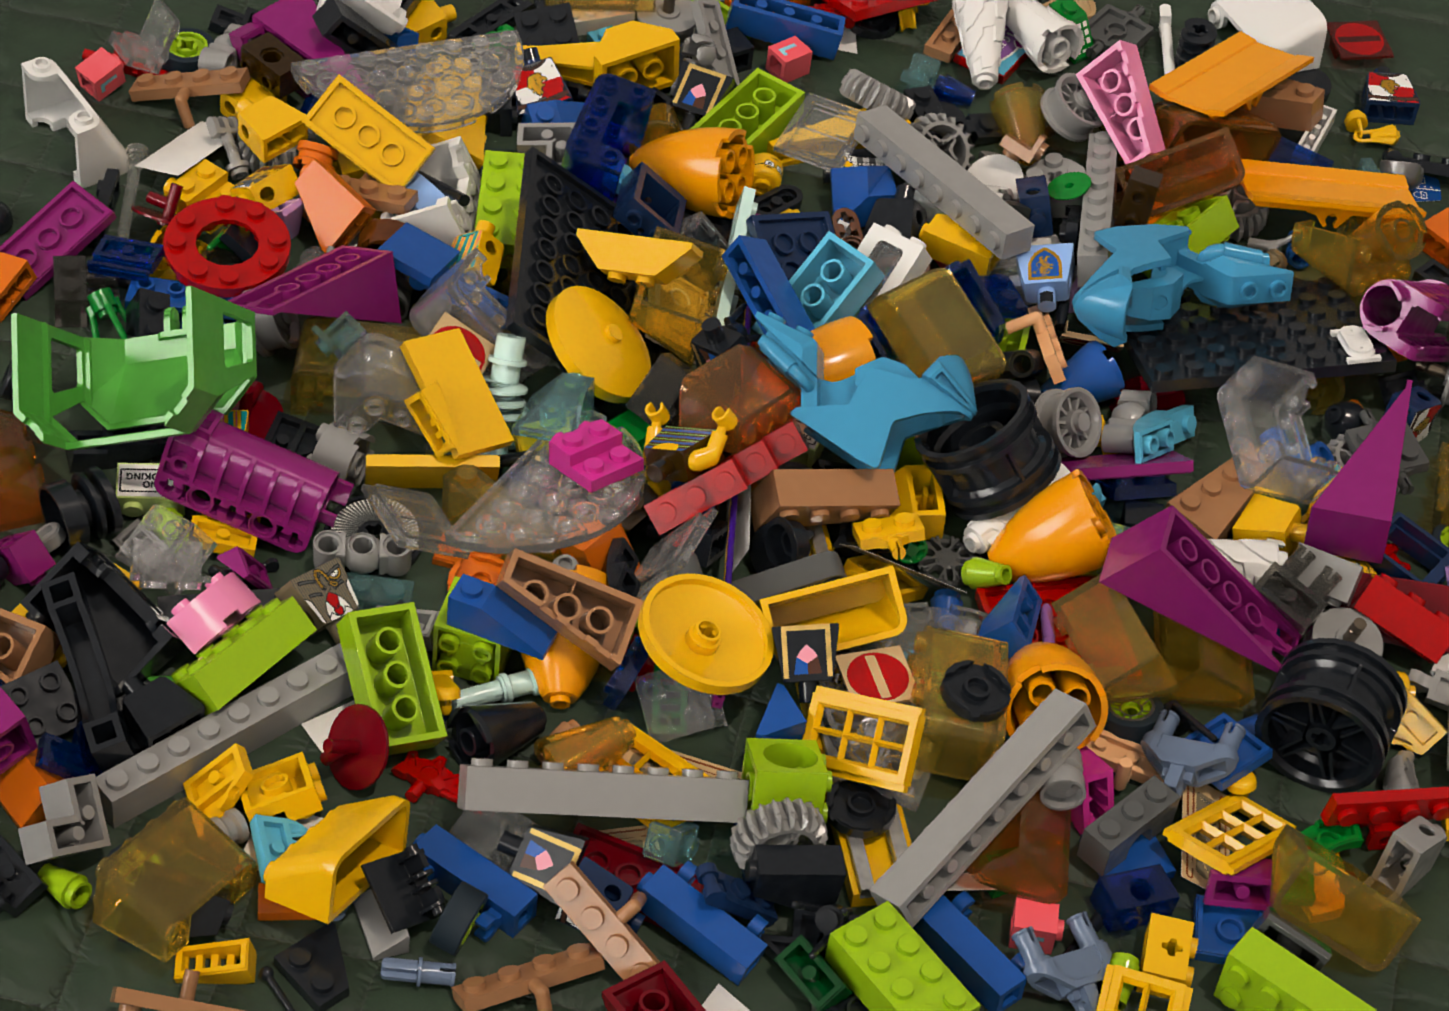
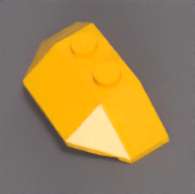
[576,228,704,287]

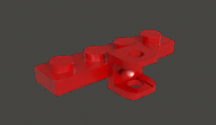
[1320,786,1449,850]

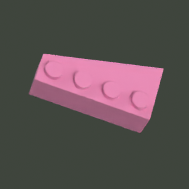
[1076,40,1168,170]

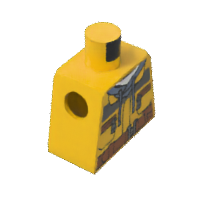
[230,164,299,210]

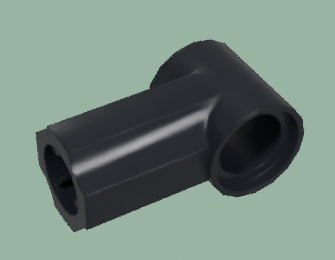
[977,349,1045,381]

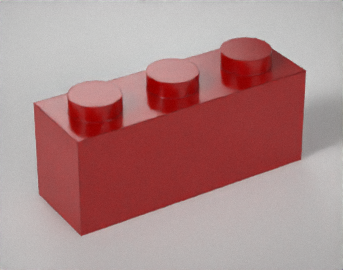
[1347,573,1449,664]

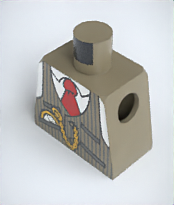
[274,557,359,645]

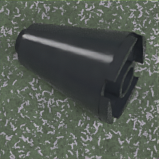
[446,701,547,766]

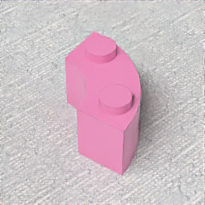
[166,571,261,655]

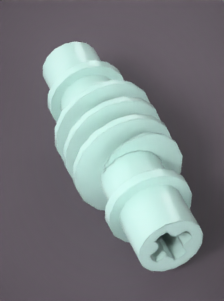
[478,333,528,455]

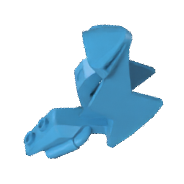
[1072,224,1294,347]
[755,311,978,473]

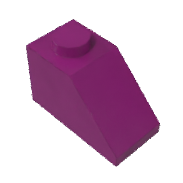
[0,530,56,586]
[1203,859,1282,911]

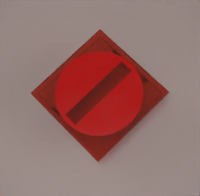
[1327,20,1394,60]

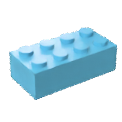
[751,231,886,334]

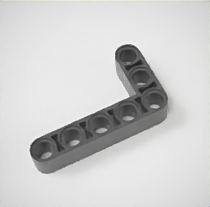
[668,551,847,604]

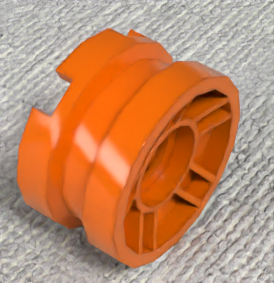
[292,140,339,170]

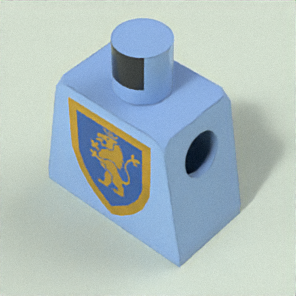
[1016,243,1075,313]

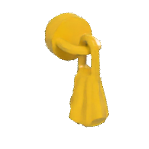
[1344,110,1400,145]

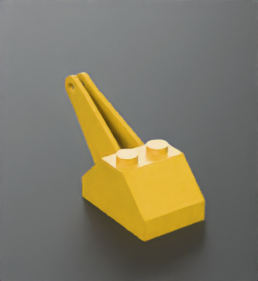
[515,20,680,107]

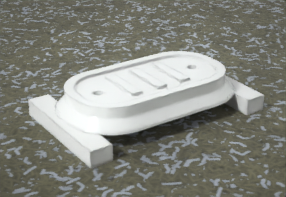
[1330,325,1382,365]

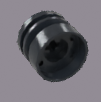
[38,466,123,552]

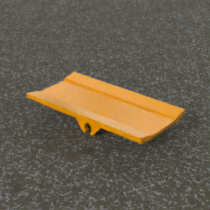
[1149,31,1314,120]
[1234,158,1427,228]

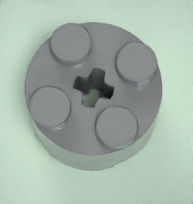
[1026,153,1085,222]
[306,420,375,496]

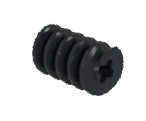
[1174,18,1217,69]

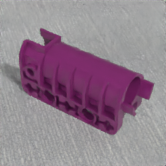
[1360,279,1449,362]
[154,409,355,553]

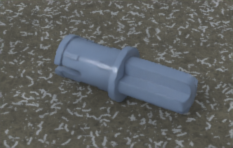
[380,957,456,987]

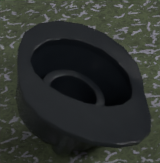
[749,516,815,573]

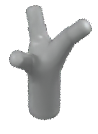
[1247,234,1295,255]

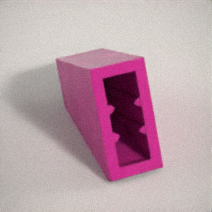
[1066,746,1114,836]

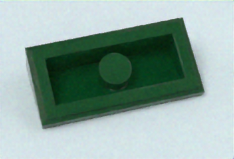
[774,934,853,1011]

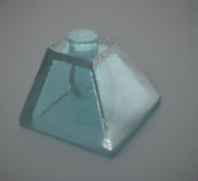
[511,373,594,441]

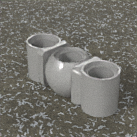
[198,23,243,70]
[1101,389,1157,454]
[313,530,412,577]

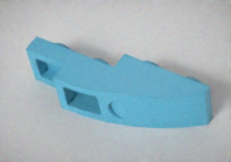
[1133,404,1197,464]

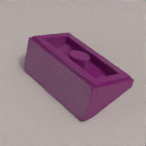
[216,546,273,589]

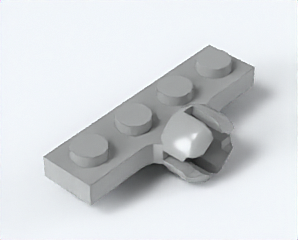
[681,0,740,86]

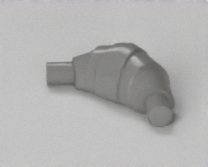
[1383,750,1433,823]

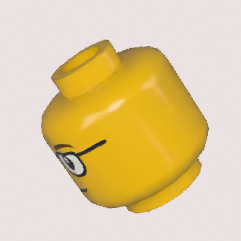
[752,152,783,196]

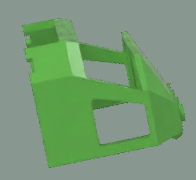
[11,286,257,451]

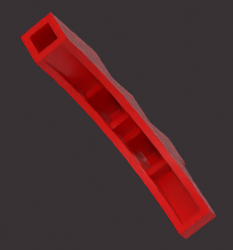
[643,417,809,536]

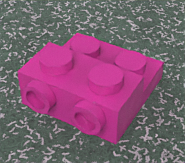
[549,419,644,493]

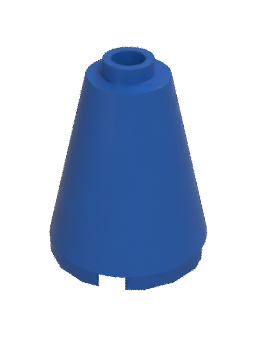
[1040,341,1125,403]

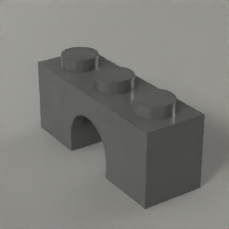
[1077,775,1181,877]

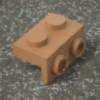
[999,133,1049,164]

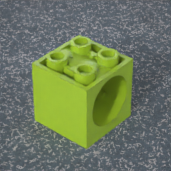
[432,576,513,684]
[741,738,832,824]

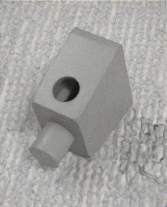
[1370,816,1447,900]

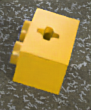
[1136,913,1198,999]

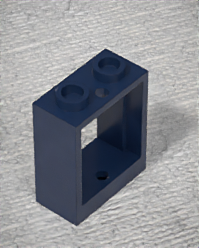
[613,162,687,241]
[1365,511,1449,585]

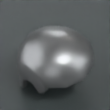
[1379,160,1424,191]

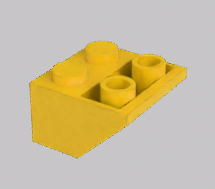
[890,465,946,540]

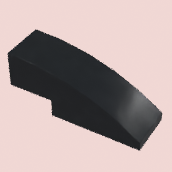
[65,424,169,473]

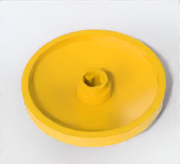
[546,286,651,404]
[638,573,774,695]

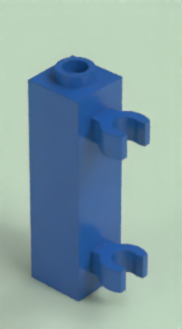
[413,824,538,943]
[636,860,769,986]
[913,891,1027,1011]

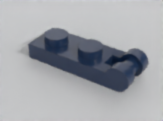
[695,862,779,927]

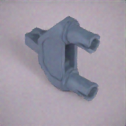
[1141,709,1246,797]
[1011,911,1112,1011]

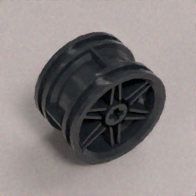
[914,379,1062,521]
[1255,638,1407,793]

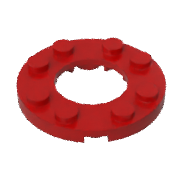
[163,195,291,297]

